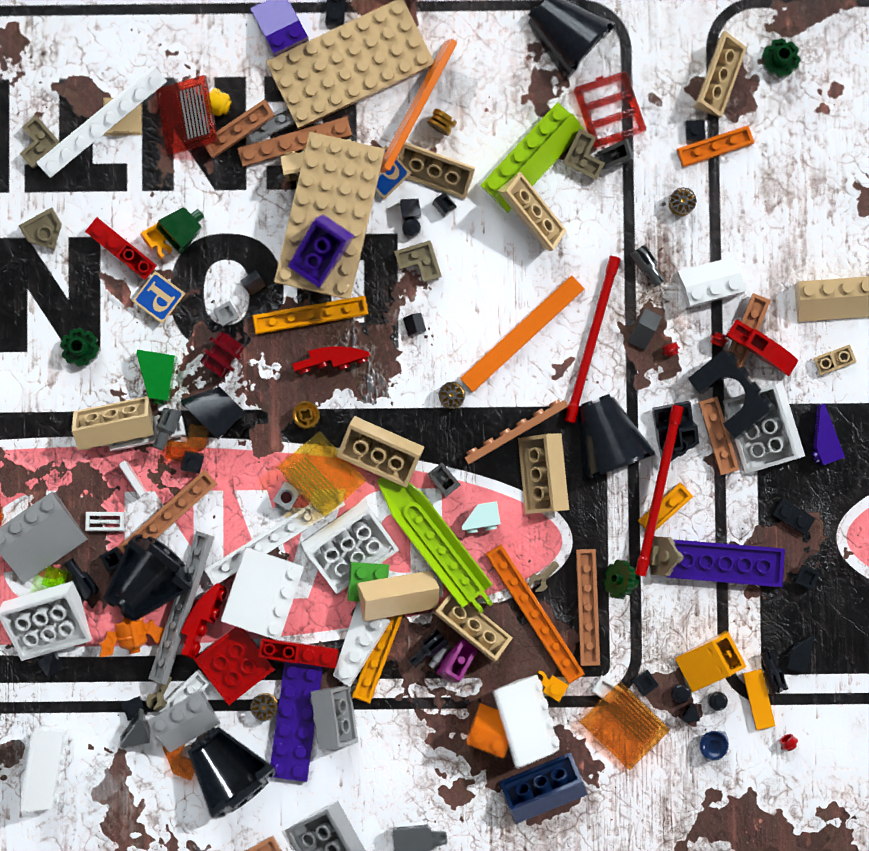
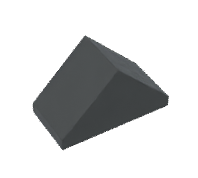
[598,139,633,170]
[628,308,662,351]
[427,463,461,497]
[119,708,150,749]

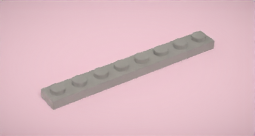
[148,531,214,685]

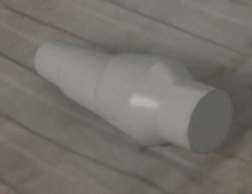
[428,644,451,669]

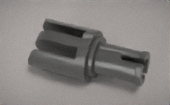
[630,244,665,287]
[152,408,181,451]

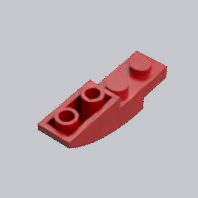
[85,217,157,280]
[726,319,799,377]
[292,346,370,375]
[181,583,227,659]
[258,638,338,668]

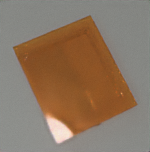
[580,681,670,770]

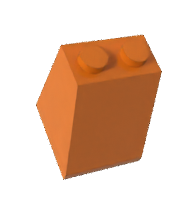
[466,703,509,758]

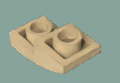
[813,344,857,376]

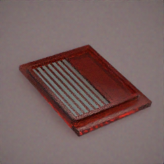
[156,75,218,156]

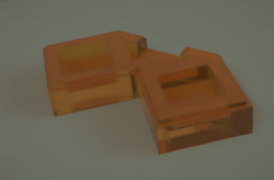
[165,424,209,462]
[163,744,195,781]

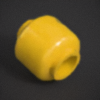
[202,88,232,116]

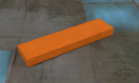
[676,125,755,168]

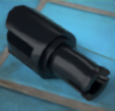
[63,558,99,600]
[407,629,449,668]
[760,650,789,695]

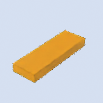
[637,482,693,531]
[742,669,776,730]

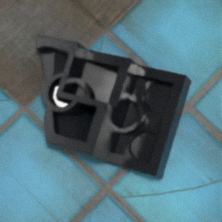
[180,386,245,440]
[652,401,699,461]

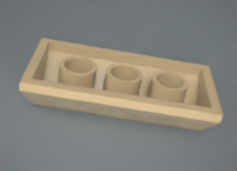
[694,31,747,117]
[398,142,476,199]
[498,172,567,251]
[357,570,440,622]
[434,593,513,662]

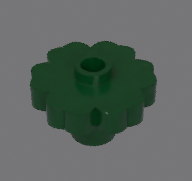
[761,38,801,78]
[60,328,100,367]
[604,560,639,599]

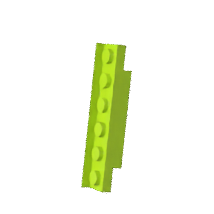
[480,102,585,213]

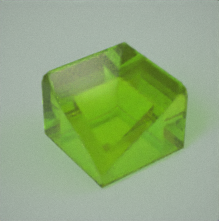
[42,566,68,587]

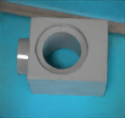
[273,481,302,512]

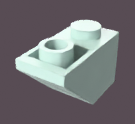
[462,501,501,533]

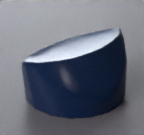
[700,731,729,762]

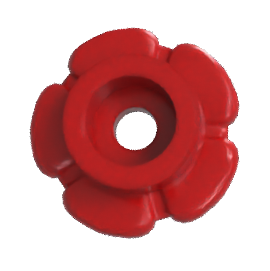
[710,332,728,347]
[662,342,681,357]
[779,734,798,751]

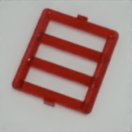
[574,71,646,148]

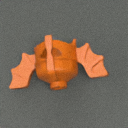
[99,617,164,657]

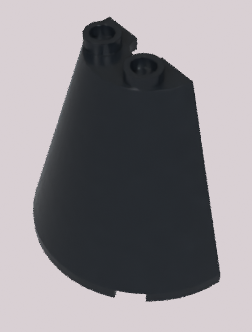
[528,0,616,81]
[578,394,656,481]
[103,534,192,621]
[188,727,276,819]

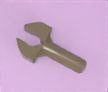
[529,561,559,592]
[146,676,172,712]

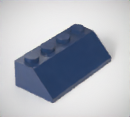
[499,752,588,824]

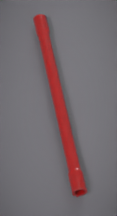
[564,256,621,423]
[635,405,684,577]

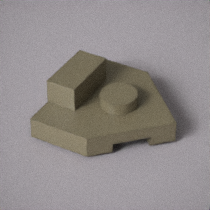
[18,207,62,250]
[649,536,684,576]

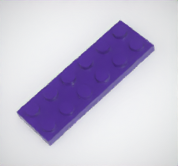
[666,539,785,587]
[269,662,323,782]

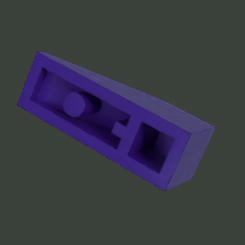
[812,403,845,466]

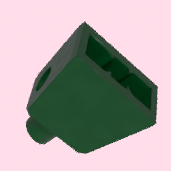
[156,207,204,254]

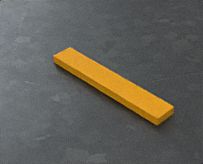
[252,296,369,335]
[352,615,403,703]

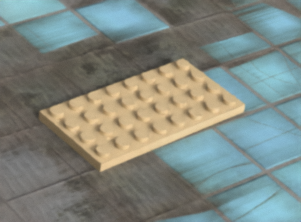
[266,0,435,130]
[274,132,385,300]

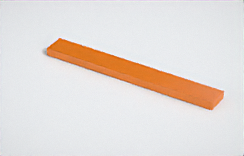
[380,39,457,173]
[460,275,585,392]
[485,544,585,684]

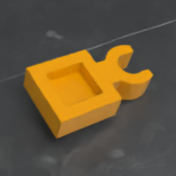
[140,223,172,259]
[538,670,569,702]

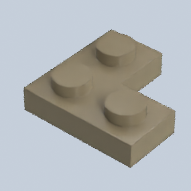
[19,115,60,169]
[563,129,605,180]
[394,240,442,283]

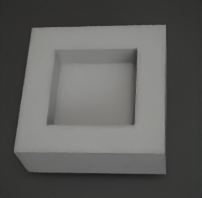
[213,300,240,327]

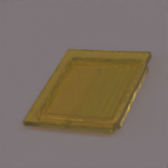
[278,431,367,517]

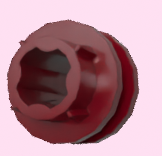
[200,332,244,378]

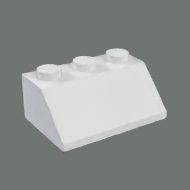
[678,257,746,308]

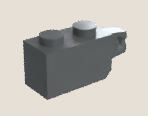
[392,824,447,851]

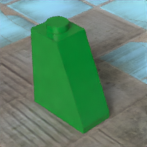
[136,349,177,405]

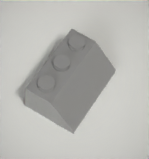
[311,685,358,750]
[148,689,220,752]

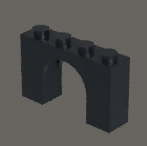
[688,350,774,439]

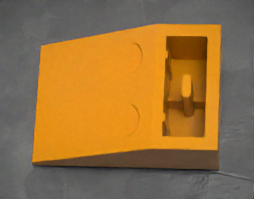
[675,631,747,692]

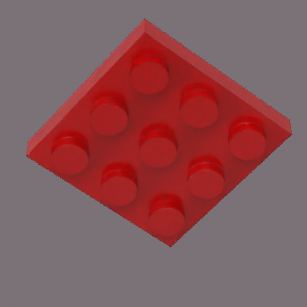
[193,626,275,705]

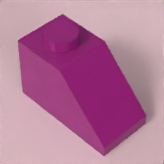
[436,639,478,684]

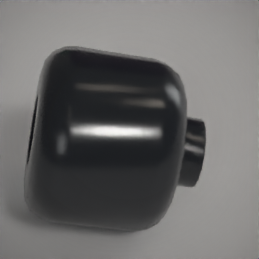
[402,218,421,238]
[671,684,691,703]
[708,691,728,711]

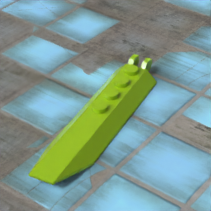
[377,477,493,614]

